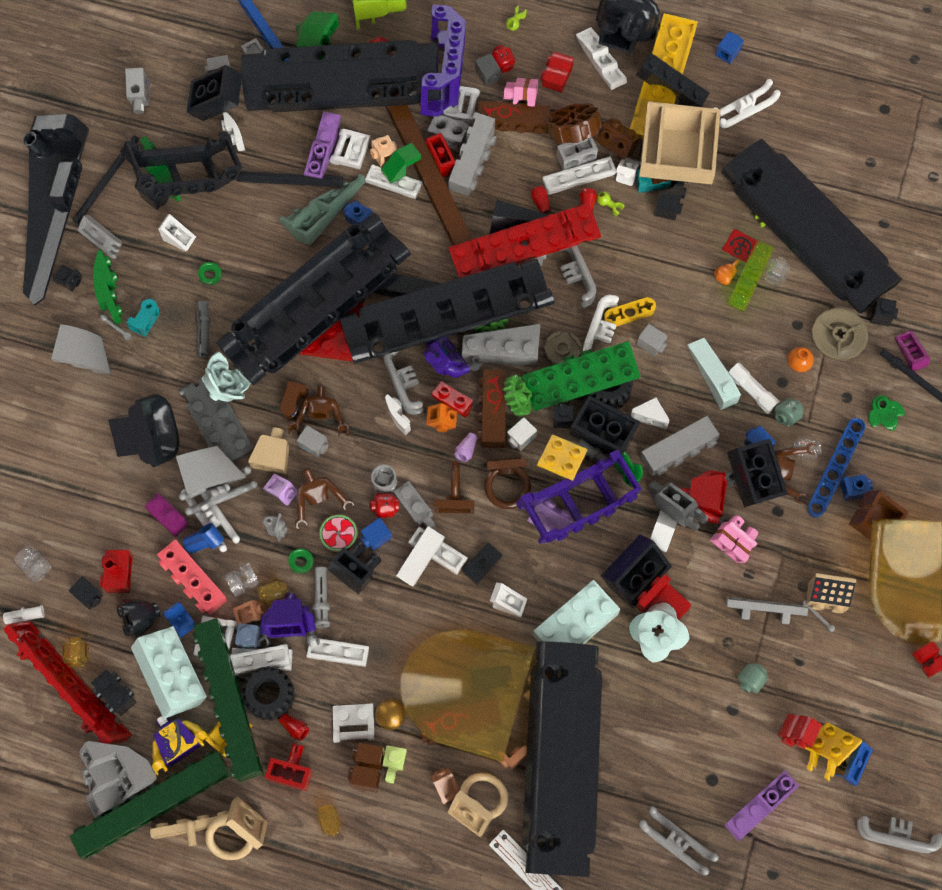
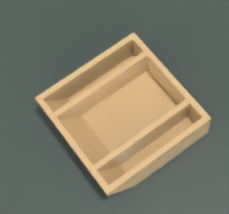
[639,102,721,184]

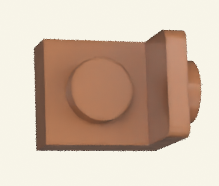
[233,600,267,627]
[498,745,527,770]
[431,768,460,804]

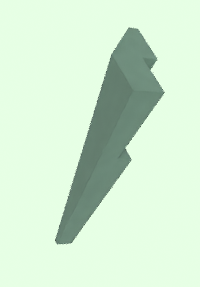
[280,174,366,246]

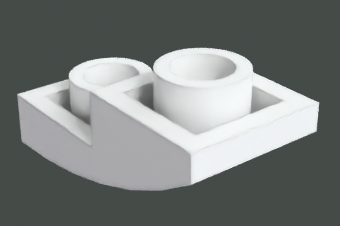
[221,112,245,151]
[385,394,411,436]

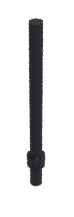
[72,135,139,224]
[879,348,942,402]

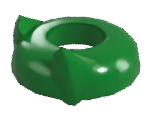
[198,262,222,285]
[288,549,314,574]

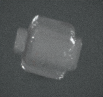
[763,257,790,286]
[793,436,821,461]

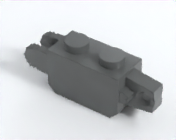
[649,481,708,531]

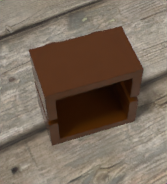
[849,490,908,546]
[348,742,385,793]

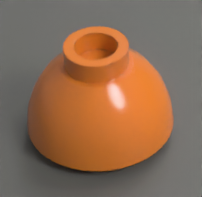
[787,347,814,372]

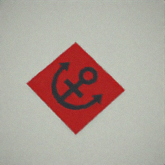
[722,229,761,264]

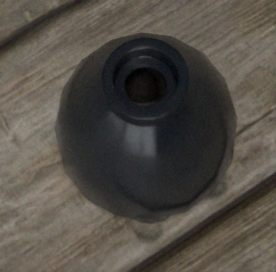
[116,599,161,638]

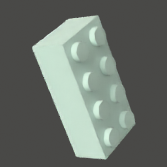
[533,580,620,644]
[131,626,207,719]

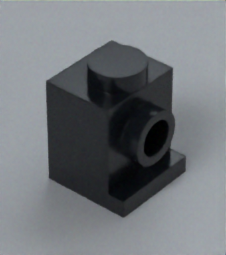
[553,404,574,429]

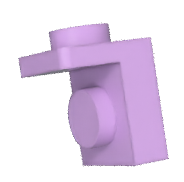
[263,473,297,506]

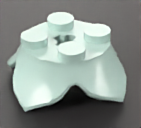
[202,351,250,402]
[629,603,689,663]

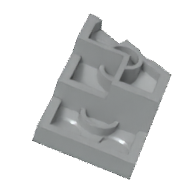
[51,324,111,375]
[176,446,246,494]

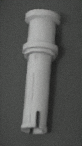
[312,567,330,628]

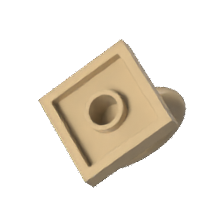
[447,772,508,838]
[205,796,268,860]

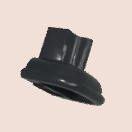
[596,0,660,54]
[108,394,180,467]

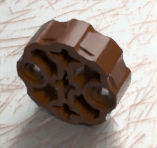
[547,103,602,144]

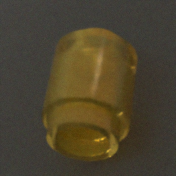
[316,804,343,837]

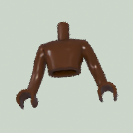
[288,386,349,436]
[775,443,817,504]
[295,468,355,530]

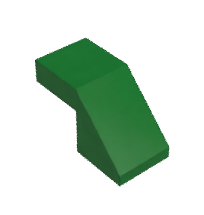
[381,143,421,184]

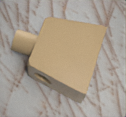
[249,427,289,475]

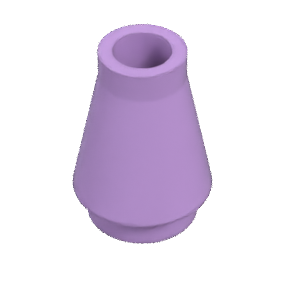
[454,433,478,462]

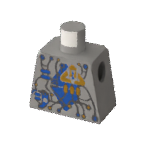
[125,68,150,114]

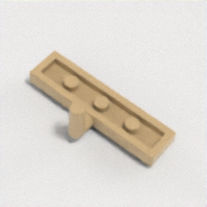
[150,811,229,846]

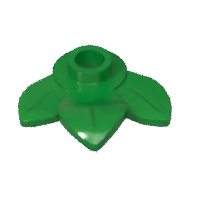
[868,395,905,431]
[614,452,643,487]

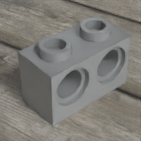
[428,114,469,151]
[556,137,598,170]

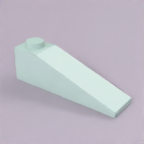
[687,338,741,410]

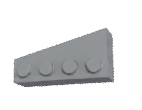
[448,112,497,196]
[462,324,540,367]

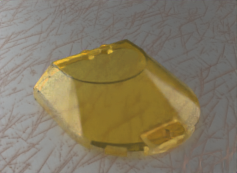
[869,519,942,644]
[400,629,536,761]

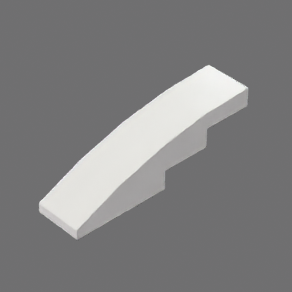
[576,28,627,90]

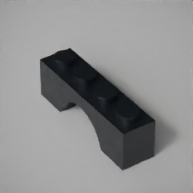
[636,53,710,107]
[654,181,688,220]

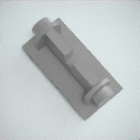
[263,513,287,542]

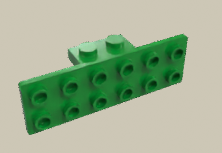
[523,341,641,411]

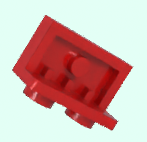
[431,381,473,418]

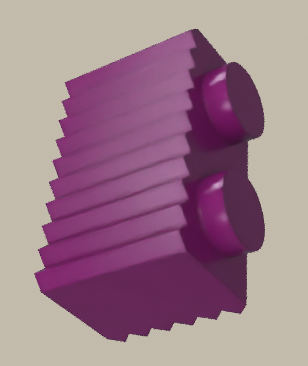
[145,494,188,537]

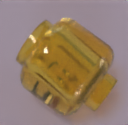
[257,577,288,605]
[62,637,89,667]

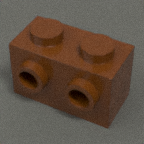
[595,118,641,159]

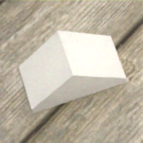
[158,214,196,251]
[631,398,669,430]
[650,510,677,552]

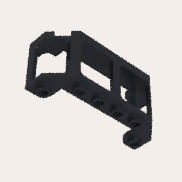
[121,132,242,198]

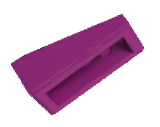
[894,330,930,371]

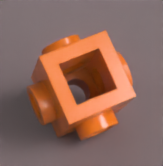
[426,403,457,432]

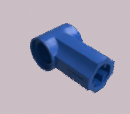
[183,523,224,554]

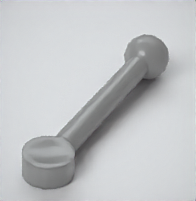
[100,314,132,340]
[803,600,835,632]

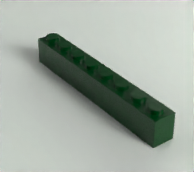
[193,618,264,782]
[69,751,231,860]

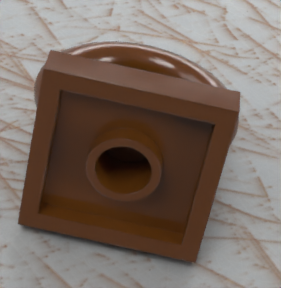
[484,457,531,509]
[434,460,475,514]

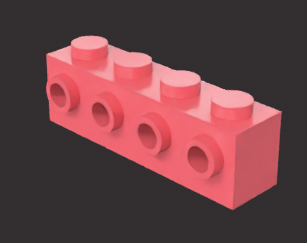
[157,540,228,616]

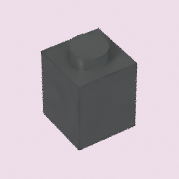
[475,53,501,86]

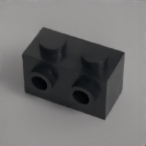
[91,669,137,716]

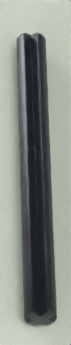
[236,171,343,187]

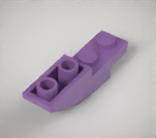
[304,111,341,179]
[724,770,799,841]

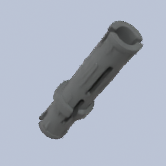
[196,301,210,357]

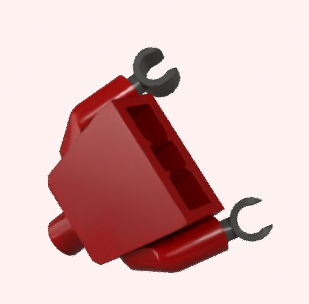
[681,470,736,527]

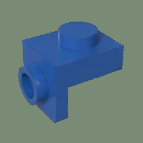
[163,602,196,638]

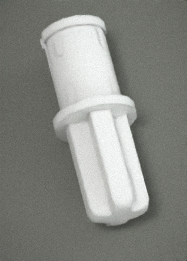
[3,605,45,624]

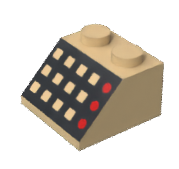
[807,573,856,613]

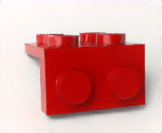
[636,574,691,632]

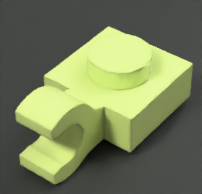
[382,746,407,784]

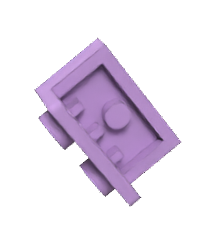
[527,500,575,542]

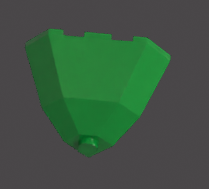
[296,11,339,60]

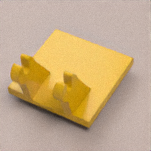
[537,434,588,481]
[805,722,862,781]

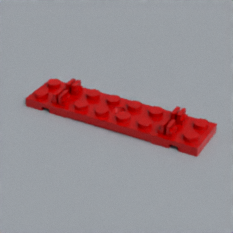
[448,203,601,278]
[3,621,132,745]

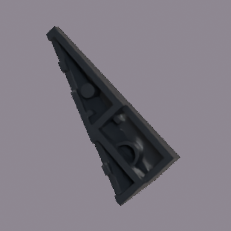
[489,200,549,234]

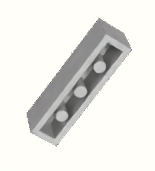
[640,416,720,476]

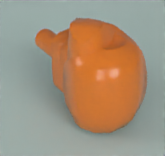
[714,259,740,285]

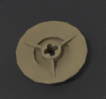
[812,308,868,360]

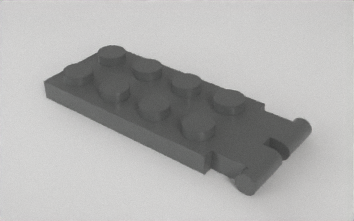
[178,378,254,463]

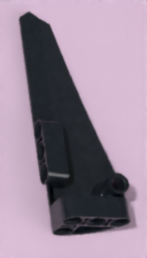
[23,114,89,305]

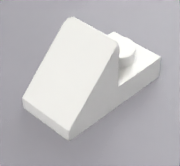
[616,158,641,186]
[490,583,527,617]

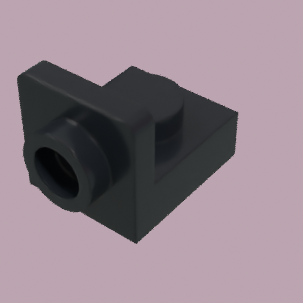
[52,264,82,291]

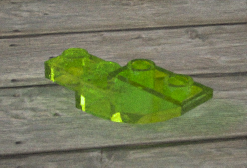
[727,240,775,312]

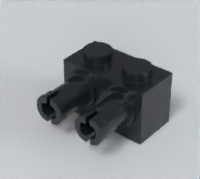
[328,541,381,595]

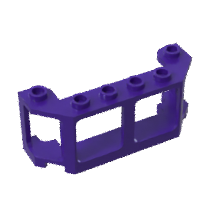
[421,4,466,117]
[516,450,642,544]

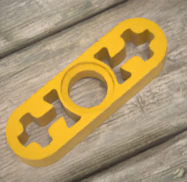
[604,297,656,327]

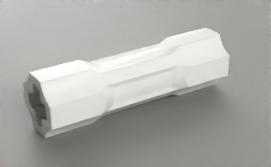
[728,363,780,414]

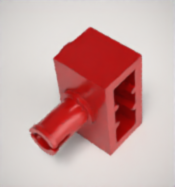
[100,550,133,593]
[265,743,313,792]

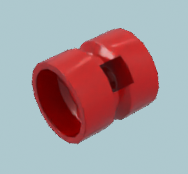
[912,641,942,678]

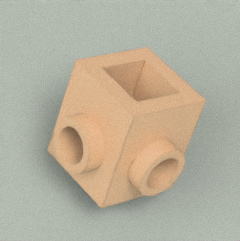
[370,135,397,168]

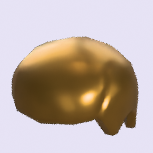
[375,698,406,731]

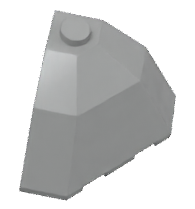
[80,741,157,817]

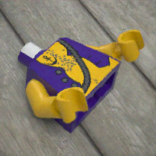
[152,716,211,775]

